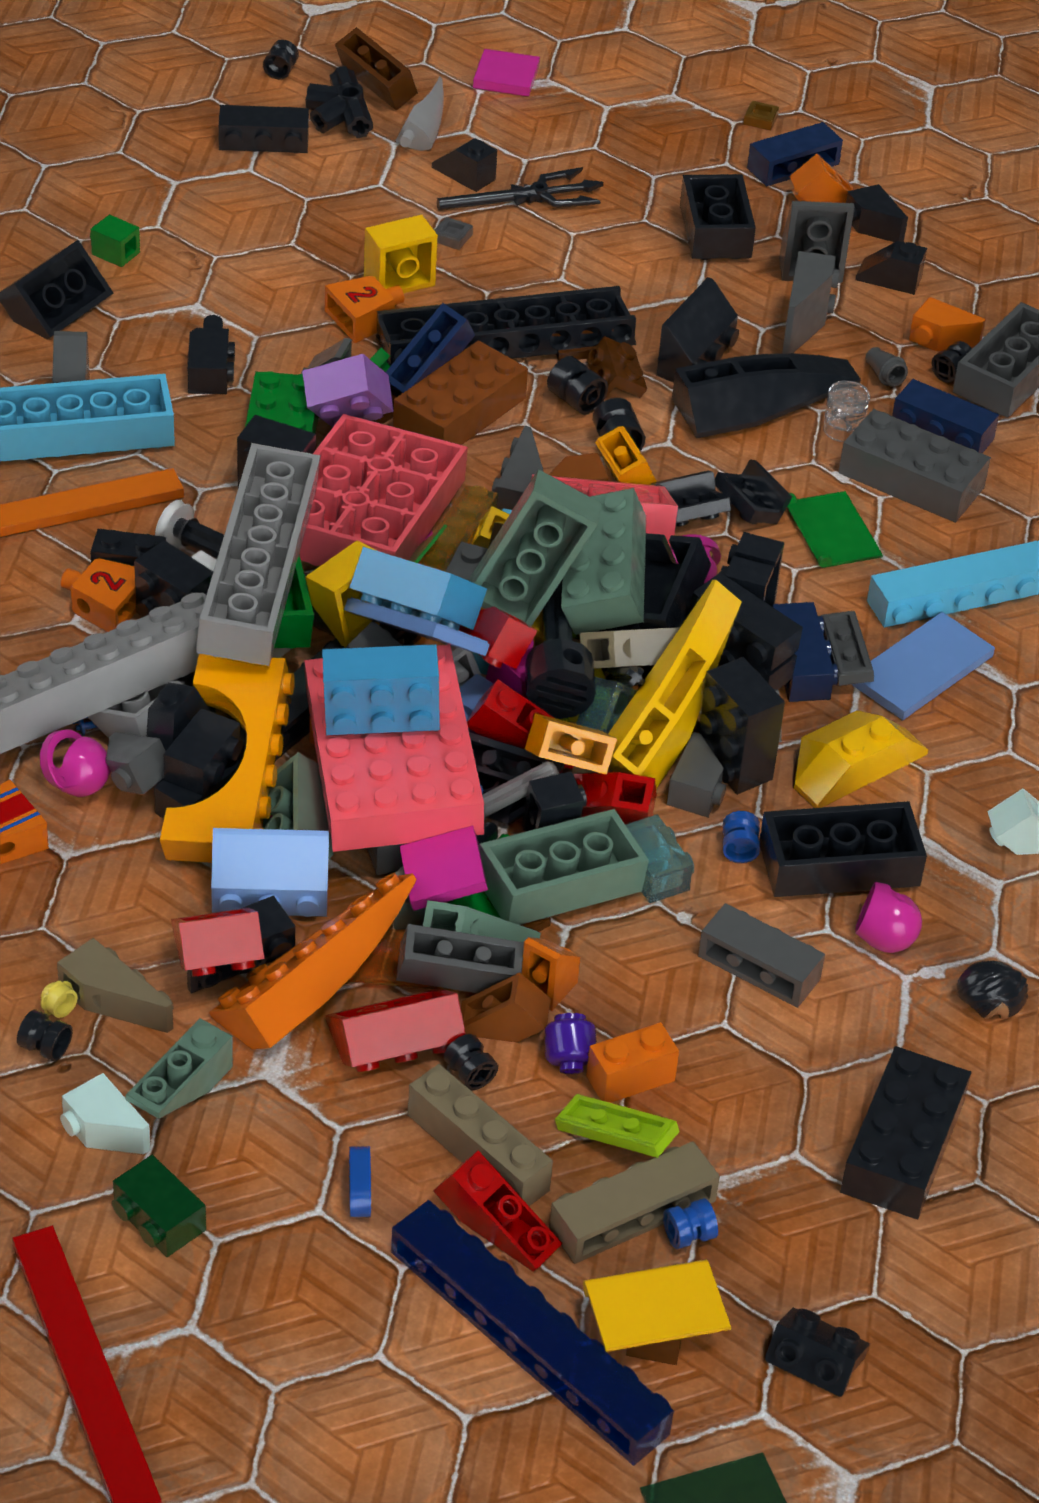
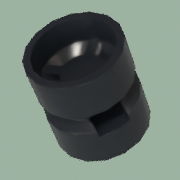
[547,356,608,415]
[592,398,646,451]

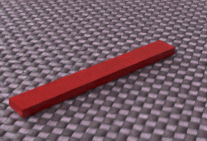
[12,1225,162,1503]

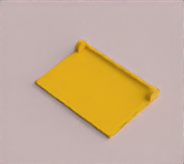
[583,1259,731,1352]

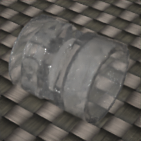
[823,380,870,442]

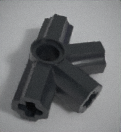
[305,66,373,138]

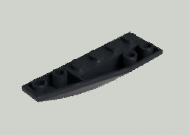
[672,353,861,438]

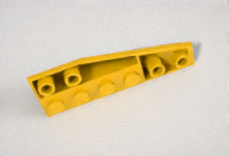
[608,580,742,789]

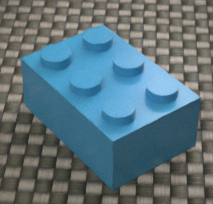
[349,547,487,630]
[322,644,440,735]

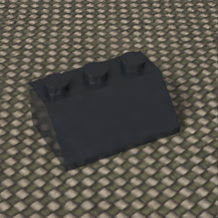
[0,240,113,339]
[656,277,739,383]

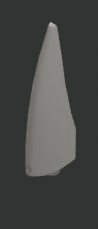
[395,77,444,151]

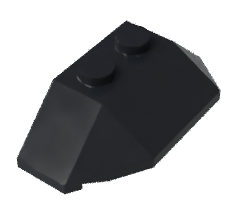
[469,732,565,825]

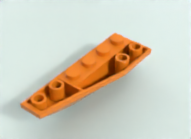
[209,873,417,1050]

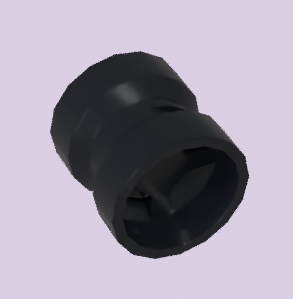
[263,40,299,80]
[931,341,972,383]
[17,1009,73,1062]
[444,1034,499,1091]

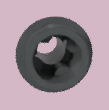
[865,347,908,386]

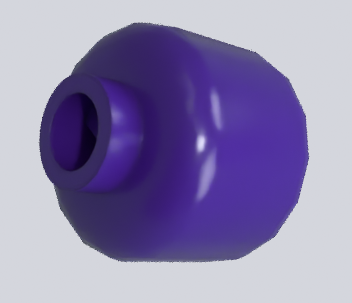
[545,1013,597,1074]

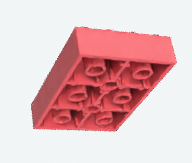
[299,414,468,566]
[304,644,484,852]

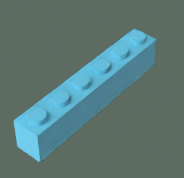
[867,540,1039,628]

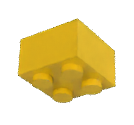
[364,214,438,293]

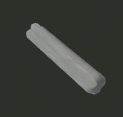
[482,761,559,818]

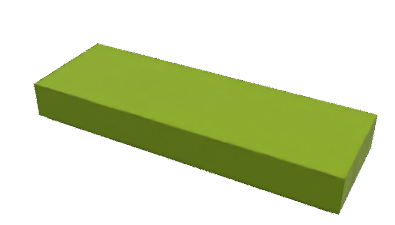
[555,1094,680,1158]

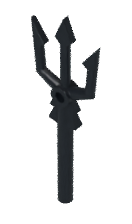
[437,167,604,210]

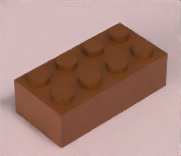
[393,340,528,445]

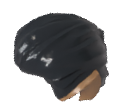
[957,960,1028,1019]

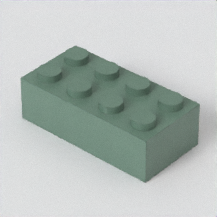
[469,469,602,626]
[561,488,646,635]
[479,809,649,925]

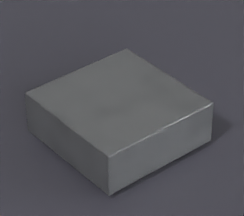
[434,217,473,250]

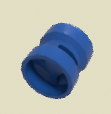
[723,811,760,863]
[663,1198,718,1250]

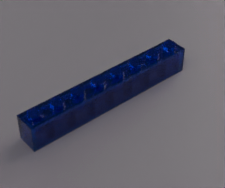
[391,1200,674,1466]

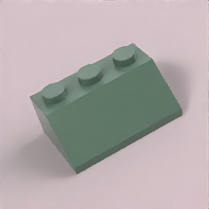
[262,752,333,859]

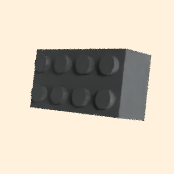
[953,302,1039,418]
[839,409,991,523]

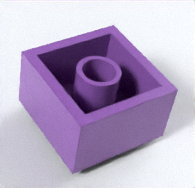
[302,354,394,427]

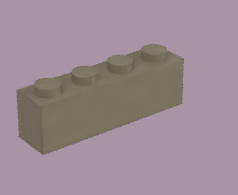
[408,1064,553,1206]
[549,1141,720,1264]

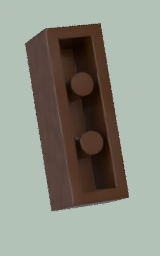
[335,27,418,110]

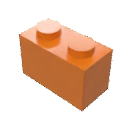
[586,1022,679,1103]

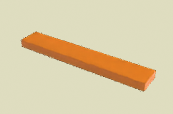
[0,468,184,537]

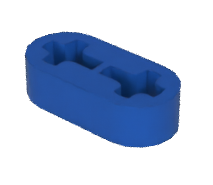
[349,1146,371,1217]

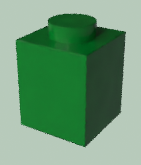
[90,214,140,267]

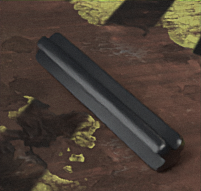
[603,666,646,687]

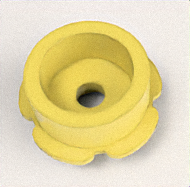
[41,981,78,1018]

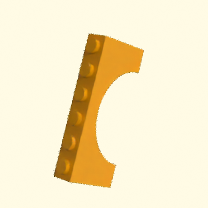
[160,654,295,863]

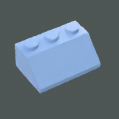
[211,828,329,917]

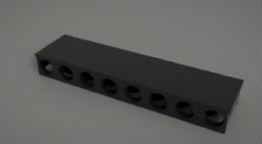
[376,286,636,366]

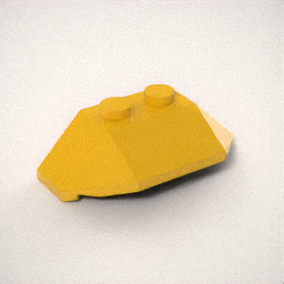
[794,710,928,808]

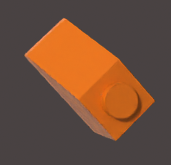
[790,154,854,203]
[909,297,986,351]
[521,937,580,1011]

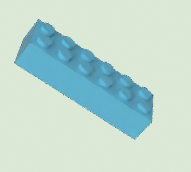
[0,374,175,462]

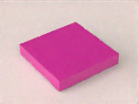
[473,49,540,96]
[400,825,488,911]

